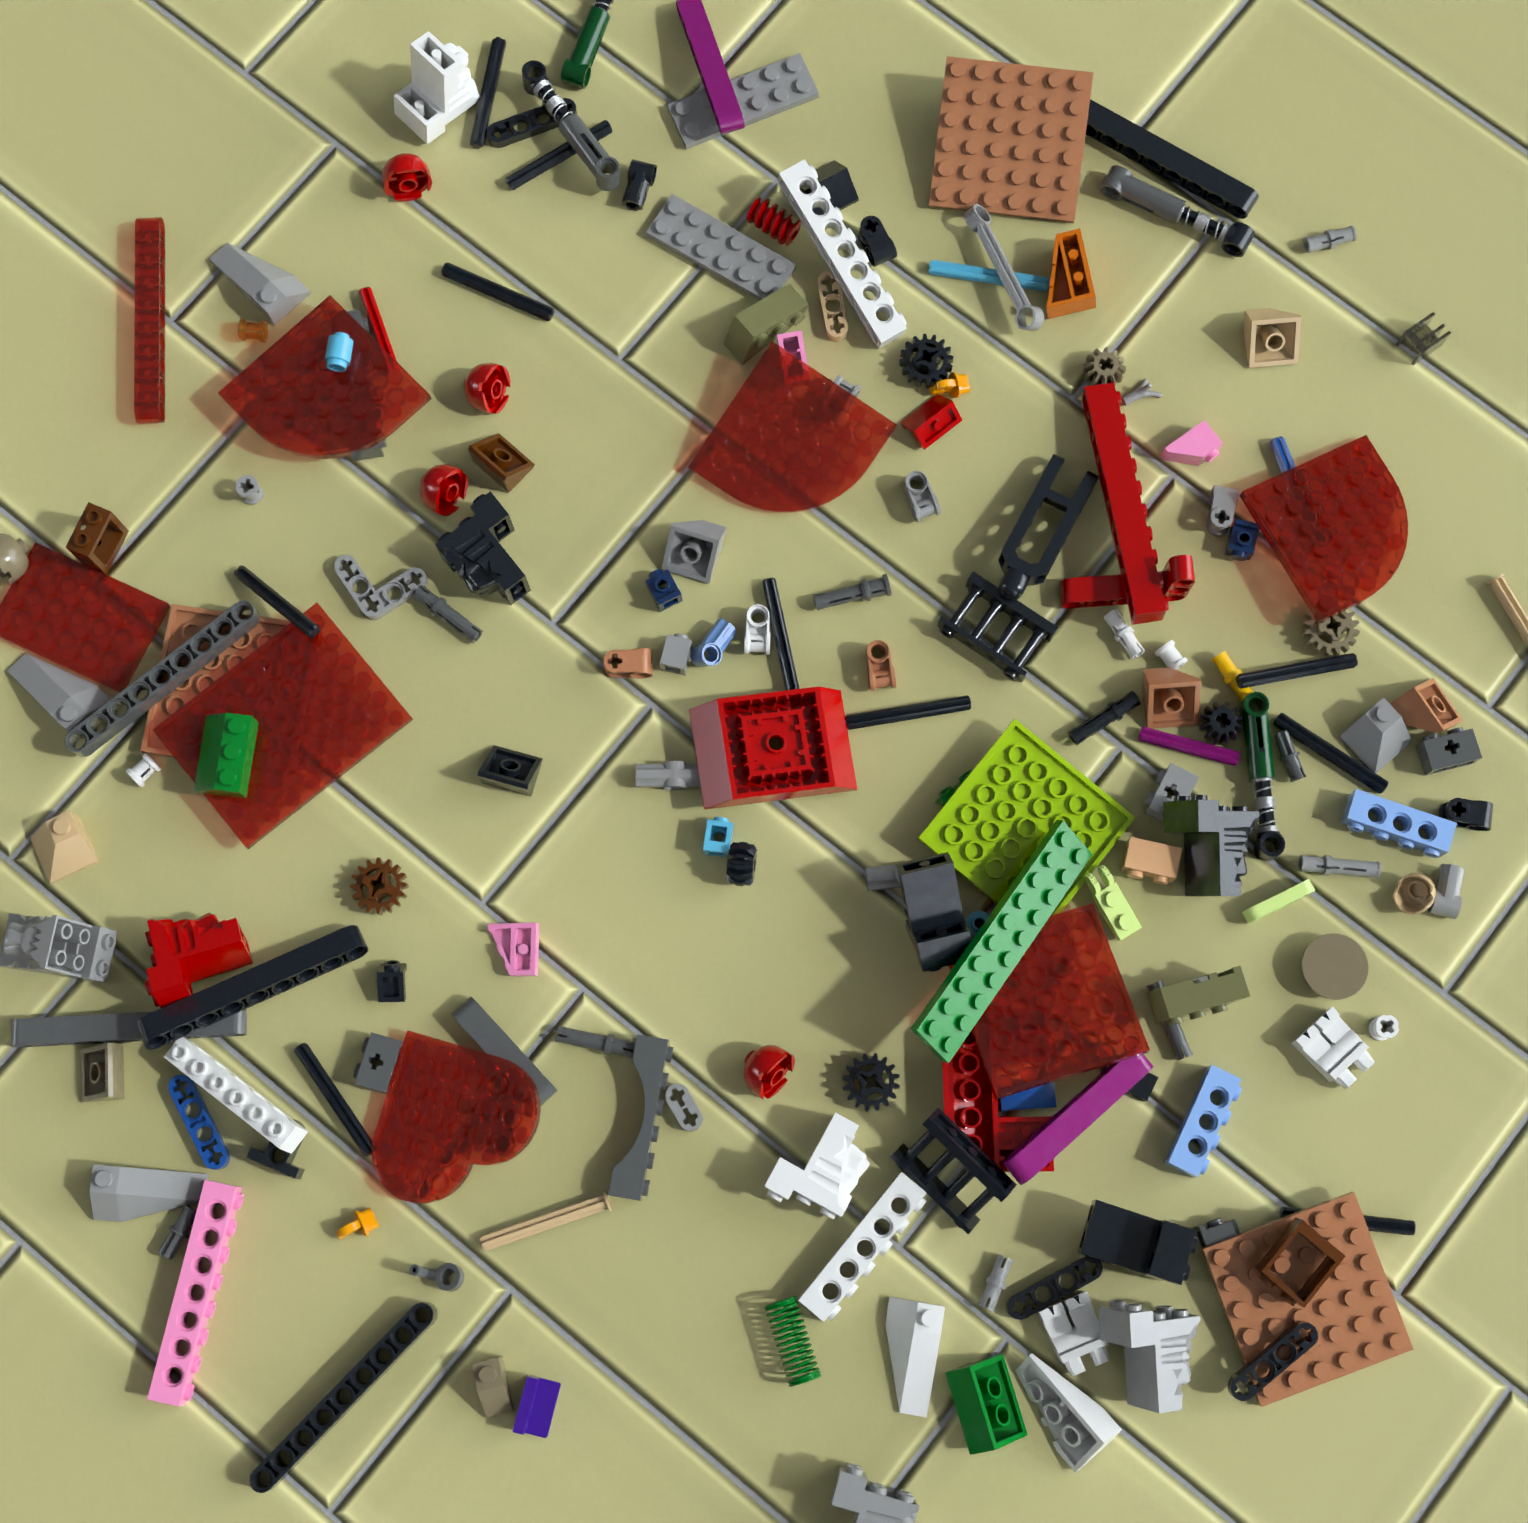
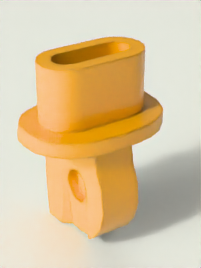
[929,372,970,398]
[335,1208,379,1240]

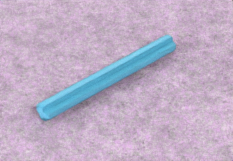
[928,260,1050,292]

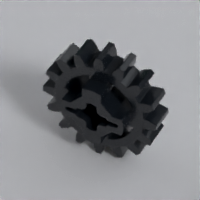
[899,334,954,388]
[842,1053,900,1112]

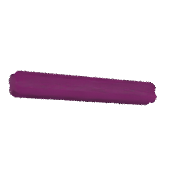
[1138,727,1240,766]

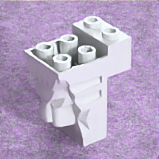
[394,31,481,144]
[764,1112,870,1219]

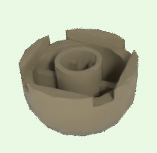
[0,533,29,585]

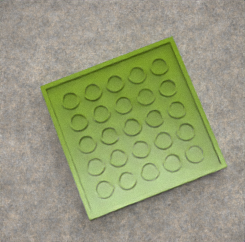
[917,719,1136,939]

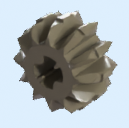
[1083,347,1126,386]

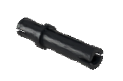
[1068,691,1141,746]

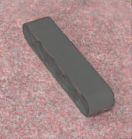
[451,996,558,1109]

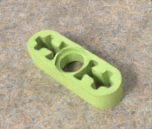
[1242,879,1315,924]

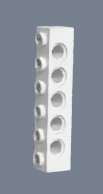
[164,1037,308,1154]
[798,1172,927,1322]

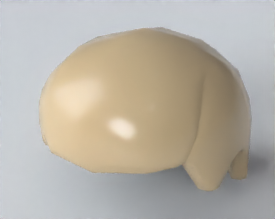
[1392,873,1436,915]

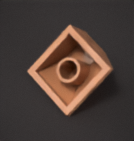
[1142,667,1201,729]
[1390,678,1463,733]

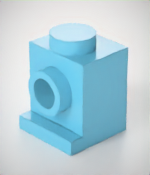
[703,817,734,858]

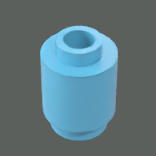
[324,332,354,372]
[965,911,989,939]

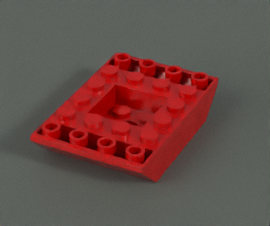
[689,686,857,810]

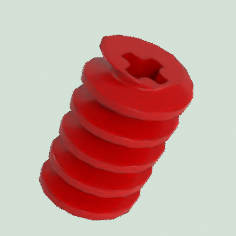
[746,197,802,246]

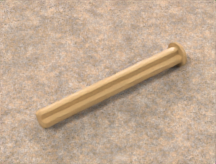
[1486,573,1528,648]
[480,1190,612,1251]

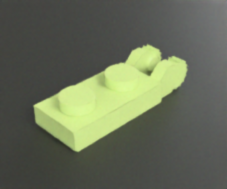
[1084,865,1142,941]

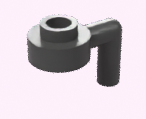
[409,1263,464,1292]

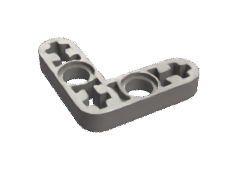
[334,555,428,620]

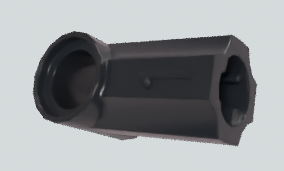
[622,159,657,211]

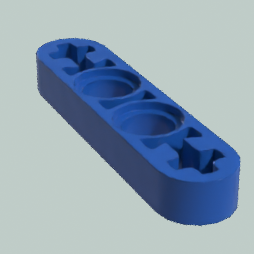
[168,1075,230,1170]

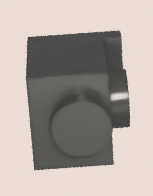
[1194,1218,1240,1247]

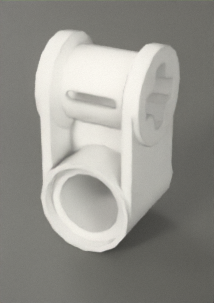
[744,604,771,655]

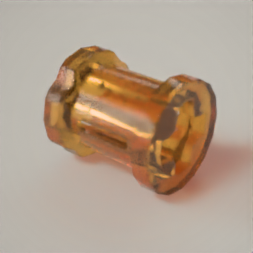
[238,319,268,343]

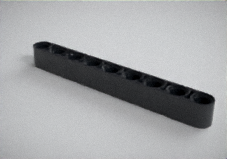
[1086,99,1259,219]
[136,925,368,1050]
[249,1302,438,1493]

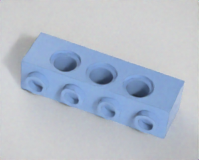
[1341,789,1457,858]
[1164,1065,1242,1178]

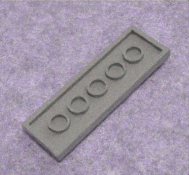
[667,53,819,150]
[646,194,796,301]

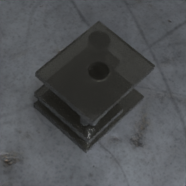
[1396,312,1451,365]

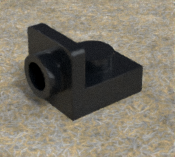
[377,960,407,1002]

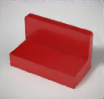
[900,394,962,450]

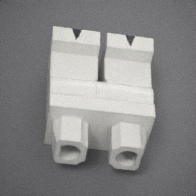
[1291,1006,1375,1089]
[1037,1291,1109,1376]

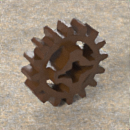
[350,858,409,915]

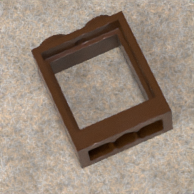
[66,502,129,575]
[1255,1217,1345,1308]

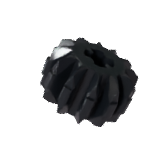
[1199,702,1243,745]
[726,842,757,886]

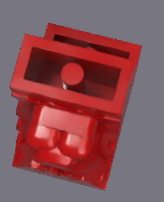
[144,913,253,1008]

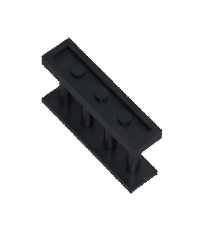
[937,571,1058,682]
[890,1107,1017,1234]

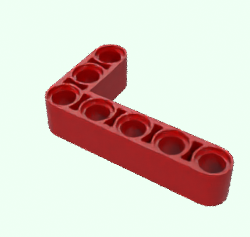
[1059,555,1195,609]

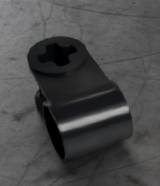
[858,215,897,267]
[1438,798,1493,831]

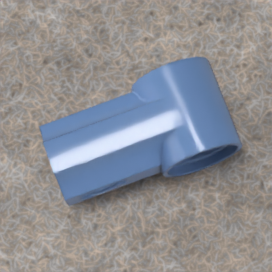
[690,618,737,667]

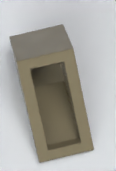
[472,1356,514,1418]

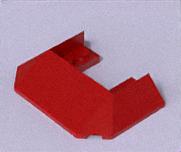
[942,1008,1054,1172]

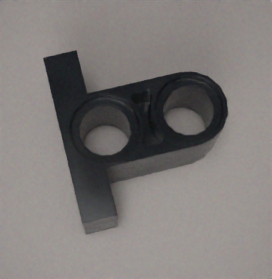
[246,1119,305,1179]

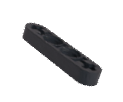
[487,98,577,148]
[1006,1256,1103,1320]
[1227,1321,1318,1401]

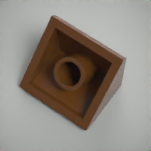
[468,433,535,493]

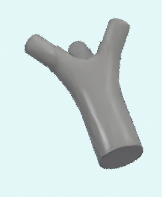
[1121,379,1162,406]

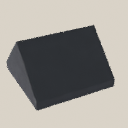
[799,160,859,215]
[477,745,543,797]

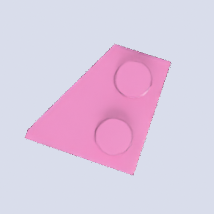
[487,923,539,977]

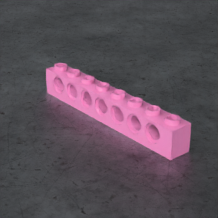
[147,1180,244,1407]

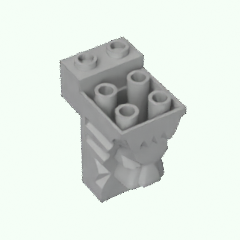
[0,913,118,983]
[1098,1300,1200,1414]
[830,1463,919,1523]

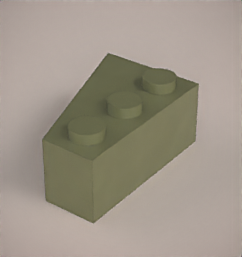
[724,283,809,365]
[1147,965,1250,1026]

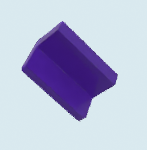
[513,1375,561,1438]

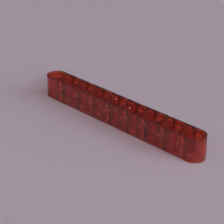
[134,217,165,424]

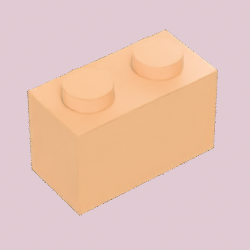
[1121,837,1182,885]

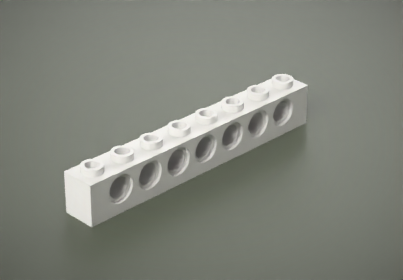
[777,159,907,349]

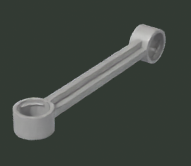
[963,204,1044,331]

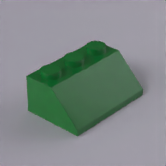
[193,713,259,798]
[945,1354,1028,1455]

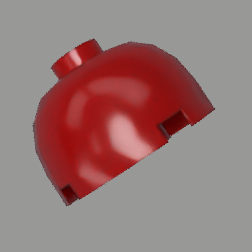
[382,153,433,201]
[464,363,511,414]
[420,464,468,516]
[744,1045,795,1099]

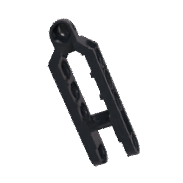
[998,454,1099,600]

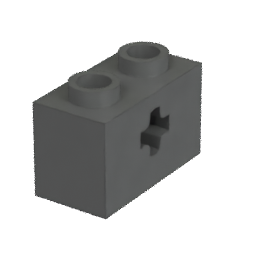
[1416,727,1482,776]
[353,1032,406,1094]

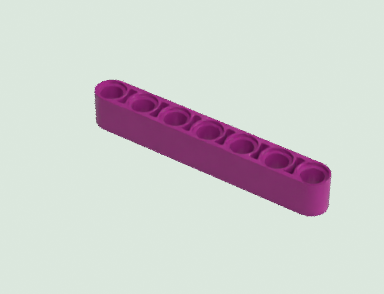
[676,0,745,135]
[1003,1045,1153,1185]

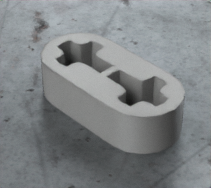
[665,1084,703,1132]

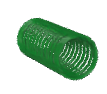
[764,1296,821,1387]

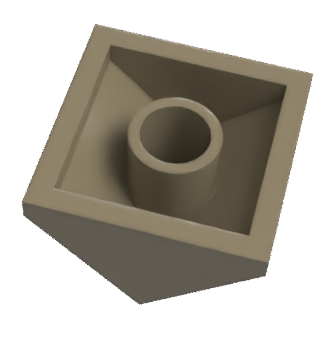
[81,1043,124,1102]

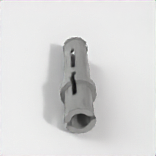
[1298,855,1381,878]

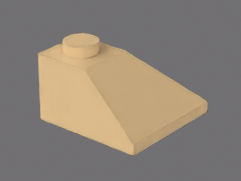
[1243,308,1301,368]
[30,810,99,884]

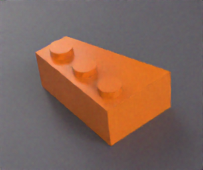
[1046,228,1096,319]

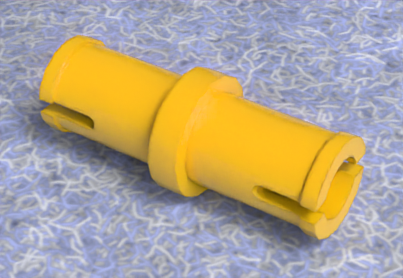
[1212,651,1254,702]

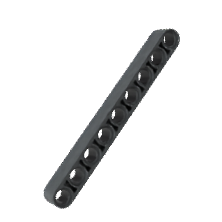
[65,600,260,757]
[10,1009,247,1047]

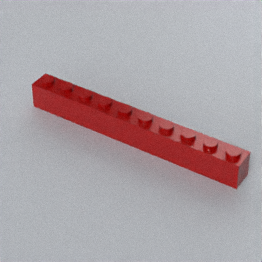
[1081,382,1169,625]

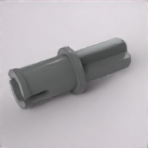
[1274,730,1307,782]
[159,1205,197,1259]

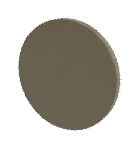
[1301,933,1368,1000]

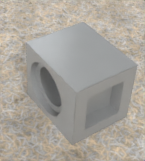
[660,633,693,676]

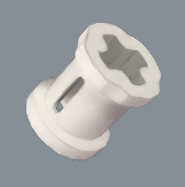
[1154,640,1188,670]
[126,753,161,787]
[1368,1015,1399,1041]

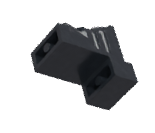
[435,491,531,605]
[1163,795,1259,896]
[896,852,972,972]
[1077,1200,1198,1285]

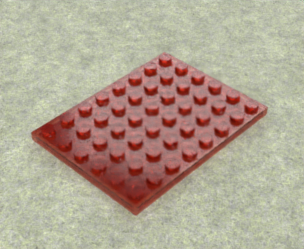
[153,603,413,850]

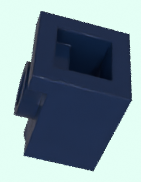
[1225,519,1261,561]
[645,569,683,612]

